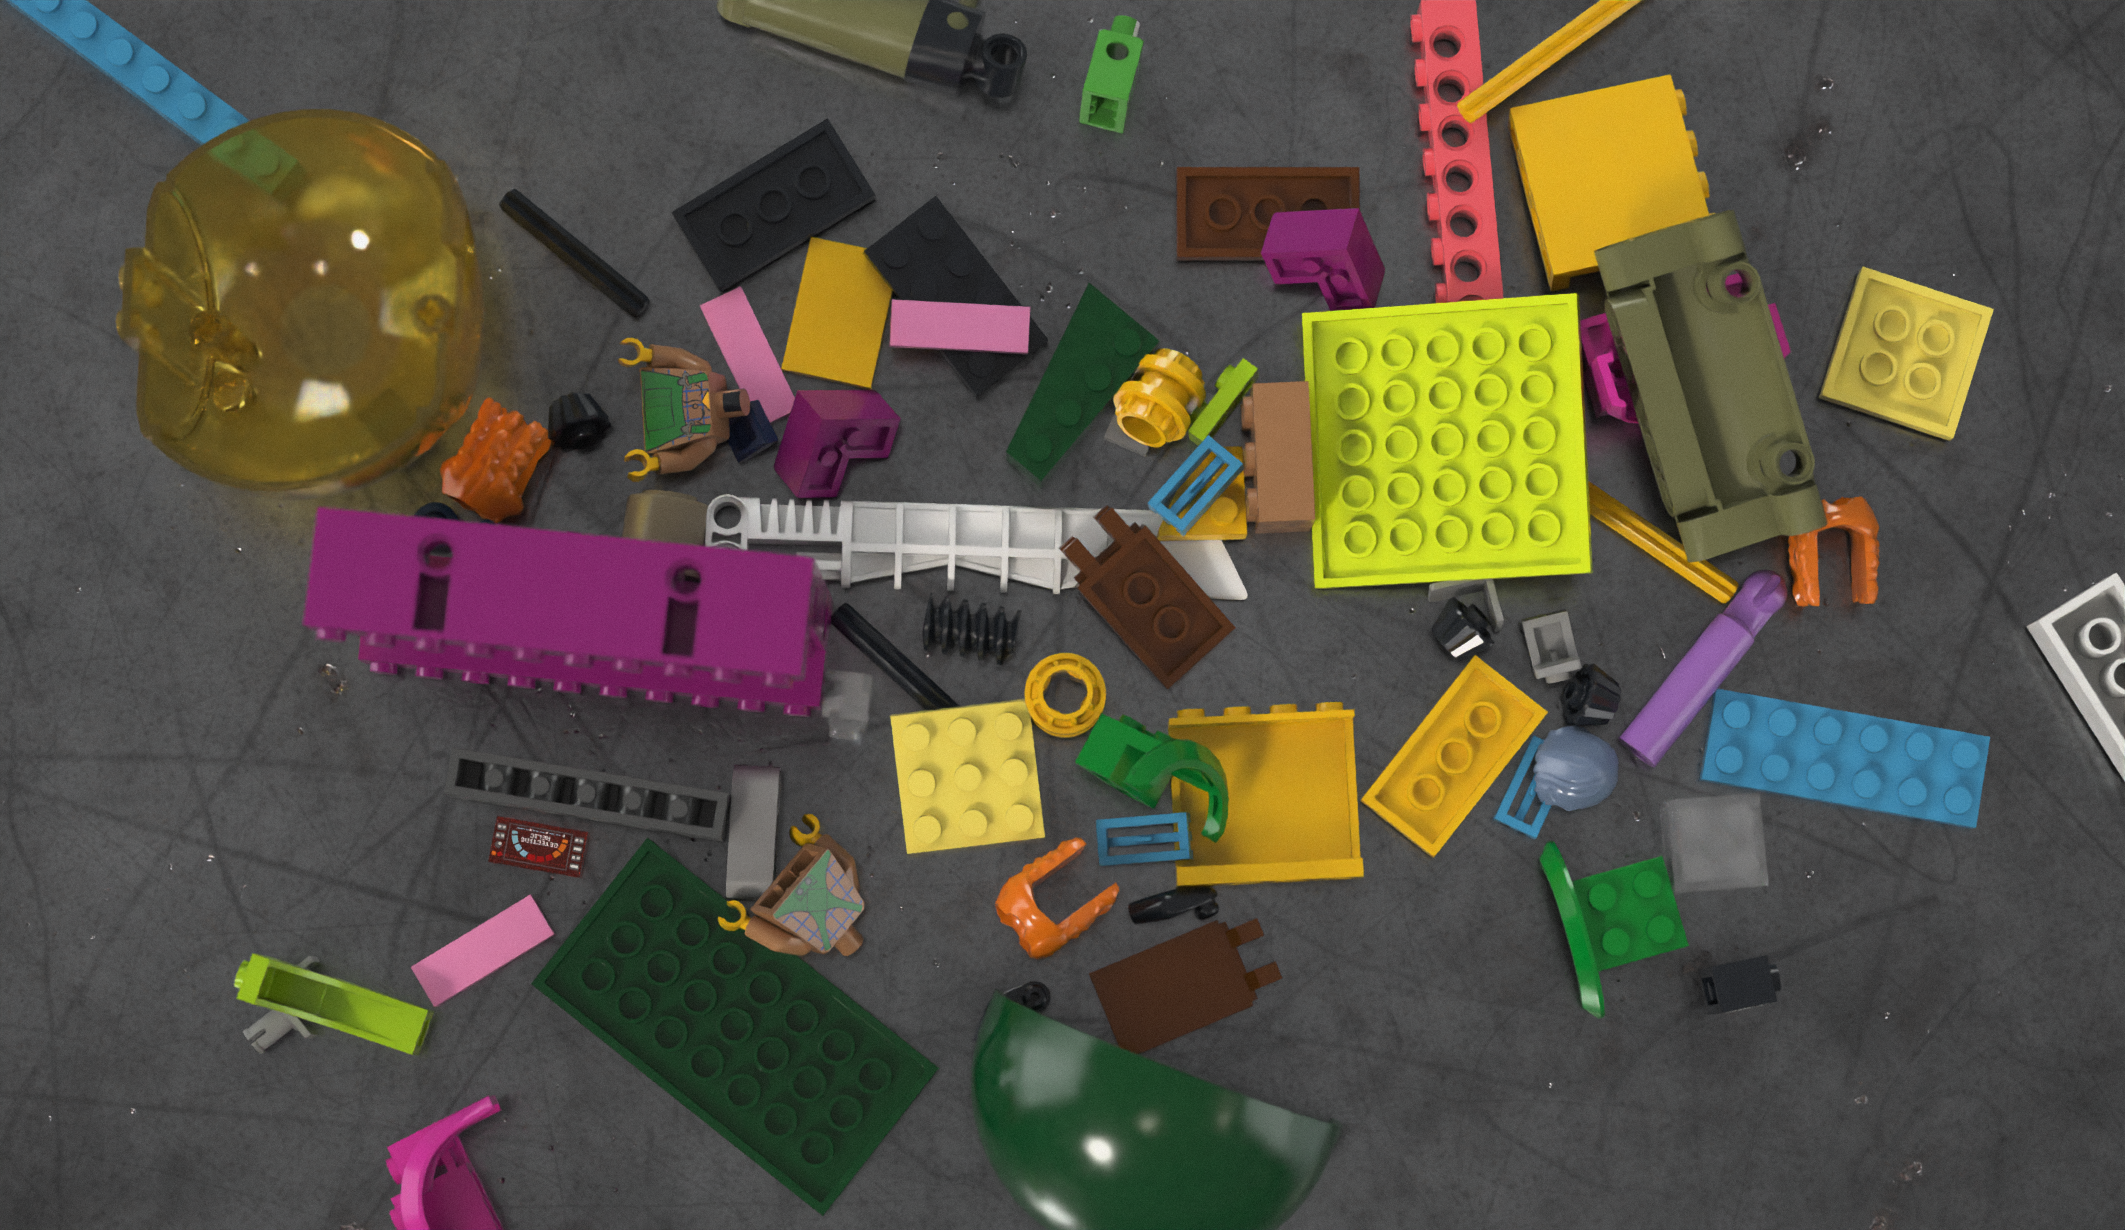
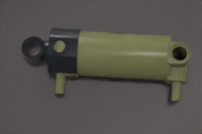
[717,0,1027,99]

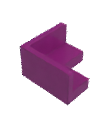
[1261,208,1385,311]
[774,390,901,498]

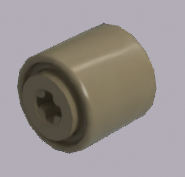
[622,489,708,581]

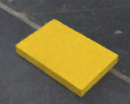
[781,237,893,390]

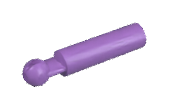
[1618,570,1788,768]

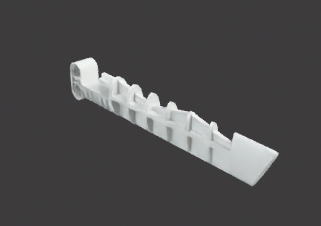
[705,494,1248,600]

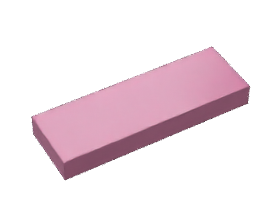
[700,286,795,425]
[889,299,1030,354]
[411,894,556,1007]

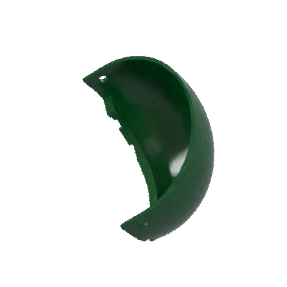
[971,988,1342,1230]

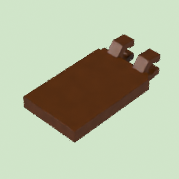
[1059,505,1236,690]
[1089,918,1282,1054]

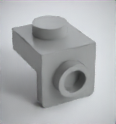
[1521,609,1582,683]

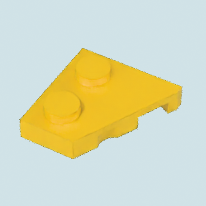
[1157,446,1247,541]

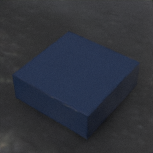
[727,400,778,463]

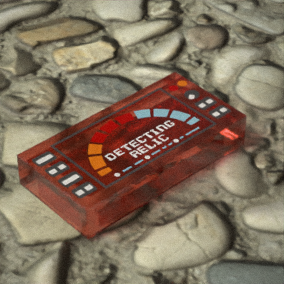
[488,816,590,878]

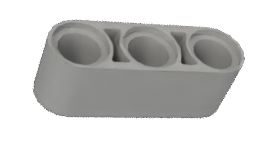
[726,765,781,900]

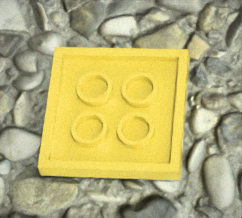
[1819,266,1994,441]
[890,699,1045,854]

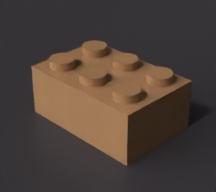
[1241,381,1315,534]

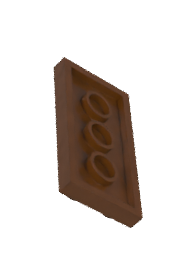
[1176,167,1360,260]

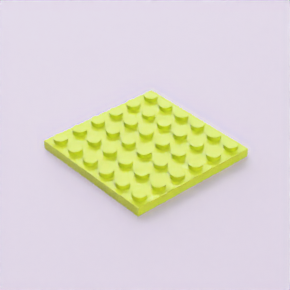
[1302,293,1593,589]

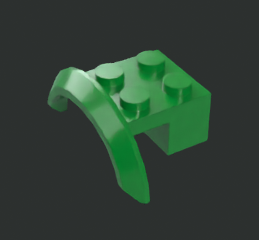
[1075,713,1229,843]
[1539,840,1689,1019]

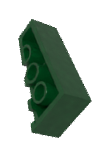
[1006,283,1160,489]

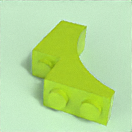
[234,953,434,1055]

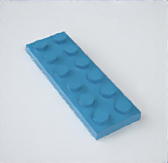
[1699,689,1990,829]

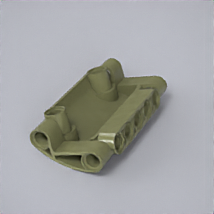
[1594,209,1828,562]

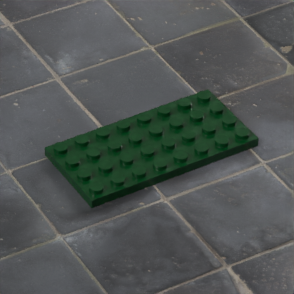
[531,837,939,1216]

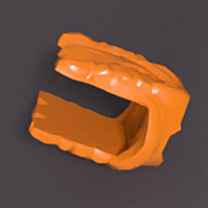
[440,397,551,524]
[1788,497,1880,607]
[995,838,1119,960]

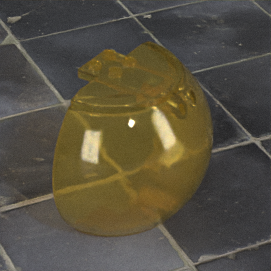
[116,109,484,500]

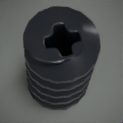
[922,593,1022,666]

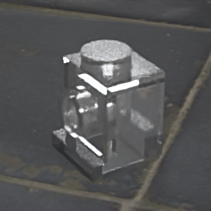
[822,669,874,740]

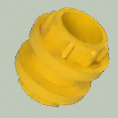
[1113,348,1206,447]
[1024,653,1106,738]

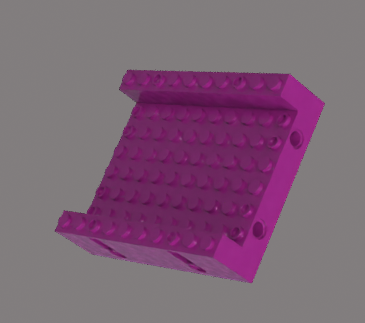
[303,507,834,717]

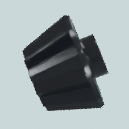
[548,391,611,450]
[1432,597,1495,661]
[1563,664,1622,725]

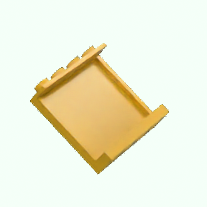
[1508,74,1716,291]
[1168,702,1364,888]

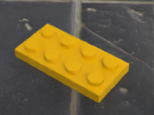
[1360,655,1548,858]

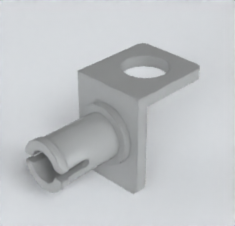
[1428,579,1504,632]
[243,956,321,1054]

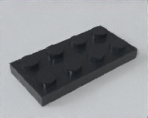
[672,118,876,292]
[863,196,1048,397]

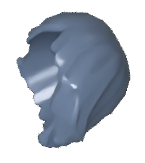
[1533,725,1619,811]

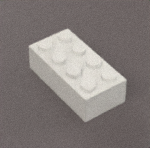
[2026,573,2125,781]

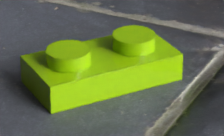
[1188,358,1259,446]

